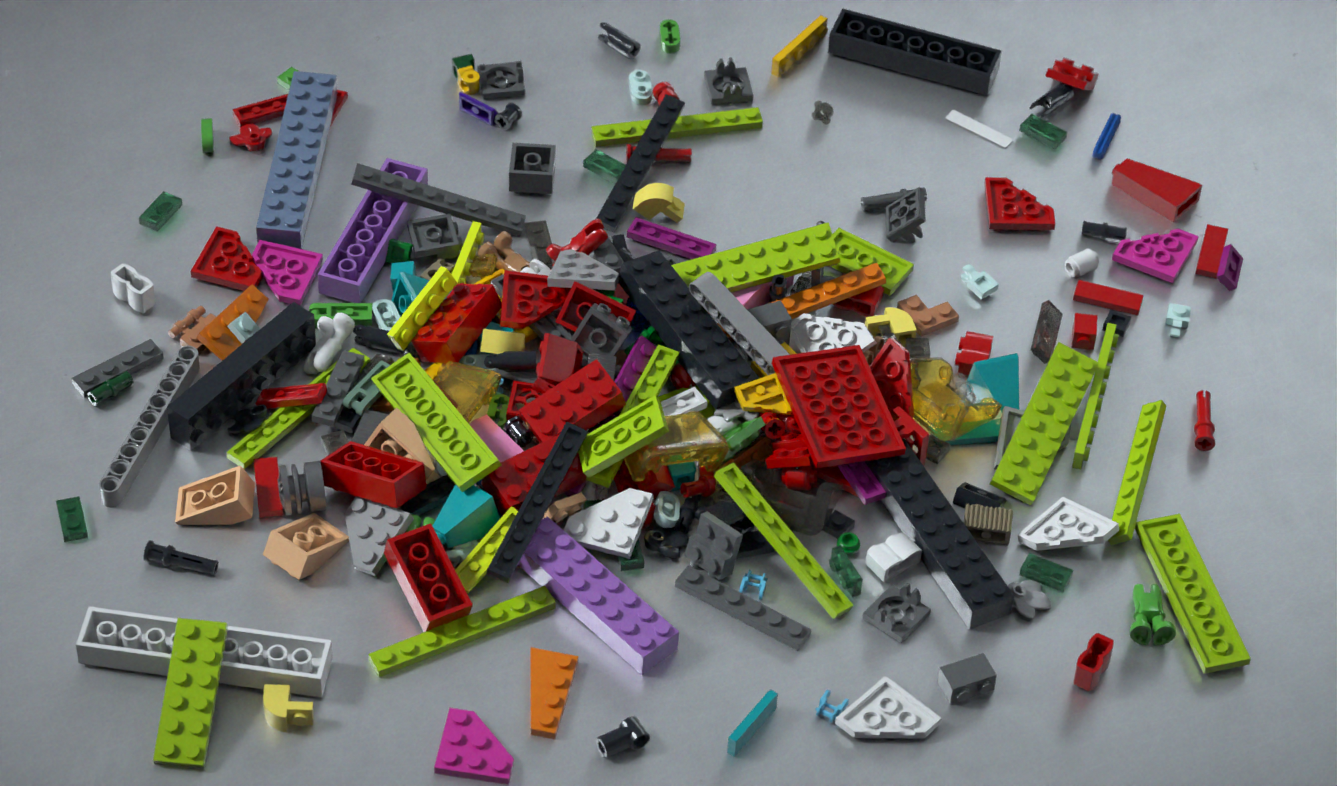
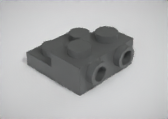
[407,214,463,259]
[570,303,633,357]
[685,511,743,580]

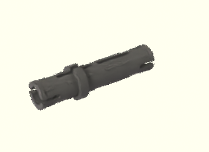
[860,187,927,211]

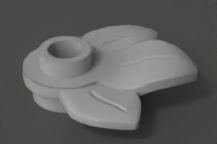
[714,399,759,423]
[1008,580,1051,619]

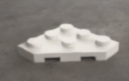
[790,313,877,353]
[564,488,653,559]
[1017,497,1119,551]
[835,676,942,738]

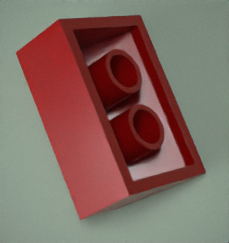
[555,281,636,351]

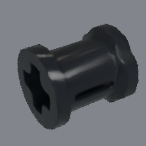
[494,103,522,130]
[504,416,534,447]

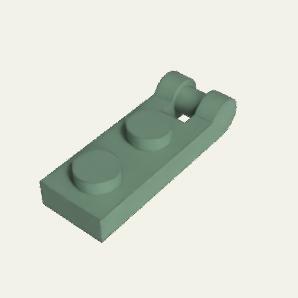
[342,360,390,416]

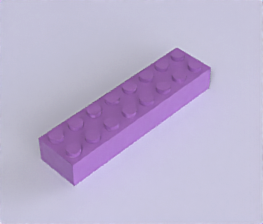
[318,158,428,303]
[518,516,679,675]

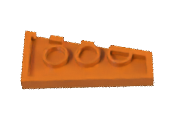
[196,284,269,360]
[531,647,579,739]

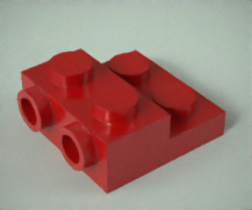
[1045,57,1099,90]
[766,432,814,469]

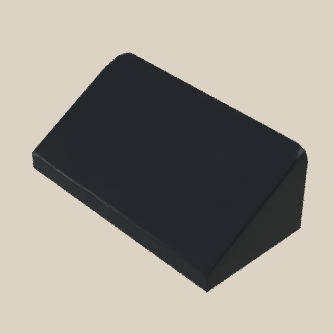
[953,482,1007,508]

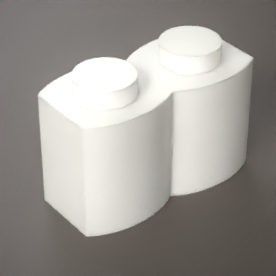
[111,264,155,313]
[865,532,922,582]

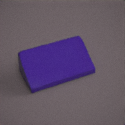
[459,92,498,126]

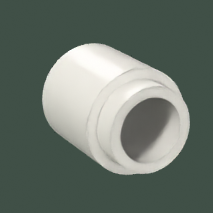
[1065,249,1099,277]

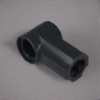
[596,716,650,758]

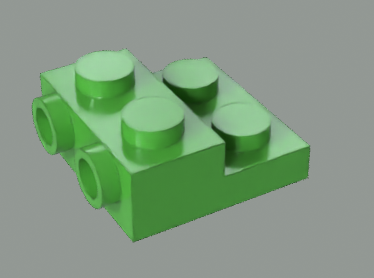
[705,417,766,463]

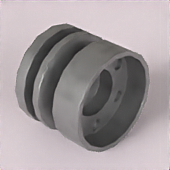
[277,461,326,515]

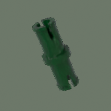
[87,371,134,405]

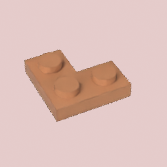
[897,295,959,337]

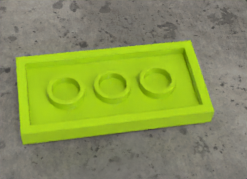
[830,228,914,296]
[578,395,669,478]

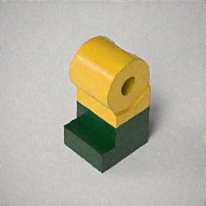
[452,54,480,95]

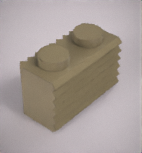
[963,504,1013,545]

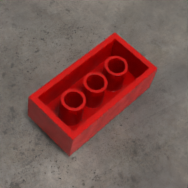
[411,283,502,363]
[519,359,626,444]
[481,434,587,516]
[320,441,427,508]
[384,523,473,632]

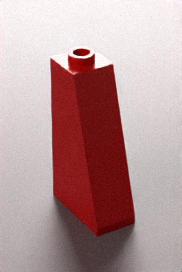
[1111,158,1202,222]

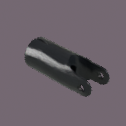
[598,22,640,59]
[1029,83,1074,119]
[353,325,403,354]
[484,351,536,372]

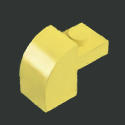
[633,183,685,223]
[865,307,917,347]
[480,329,526,354]
[263,684,314,732]

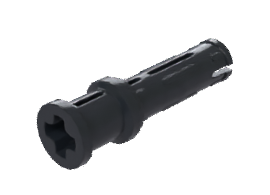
[143,540,219,576]

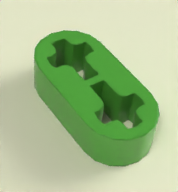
[660,19,680,54]
[201,118,214,153]
[487,394,510,431]

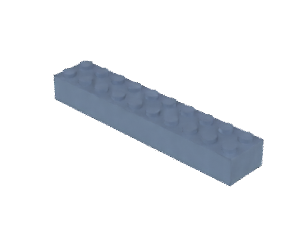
[256,71,338,249]

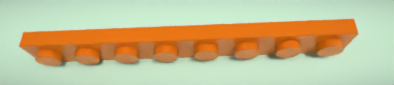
[717,263,886,342]

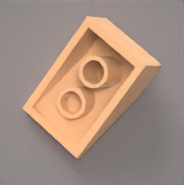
[364,408,435,480]
[175,465,255,525]
[263,513,349,580]

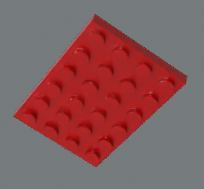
[772,345,906,468]

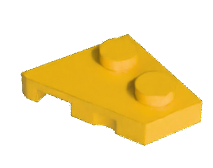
[734,373,793,415]

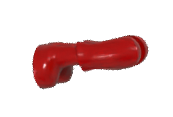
[546,219,608,266]

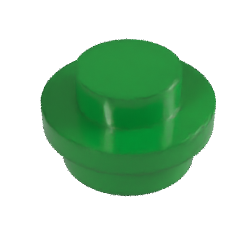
[836,532,860,555]

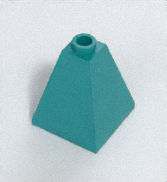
[391,272,452,326]
[966,353,1019,419]
[433,484,500,548]

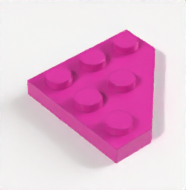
[1112,229,1199,283]
[252,240,323,306]
[434,708,514,785]

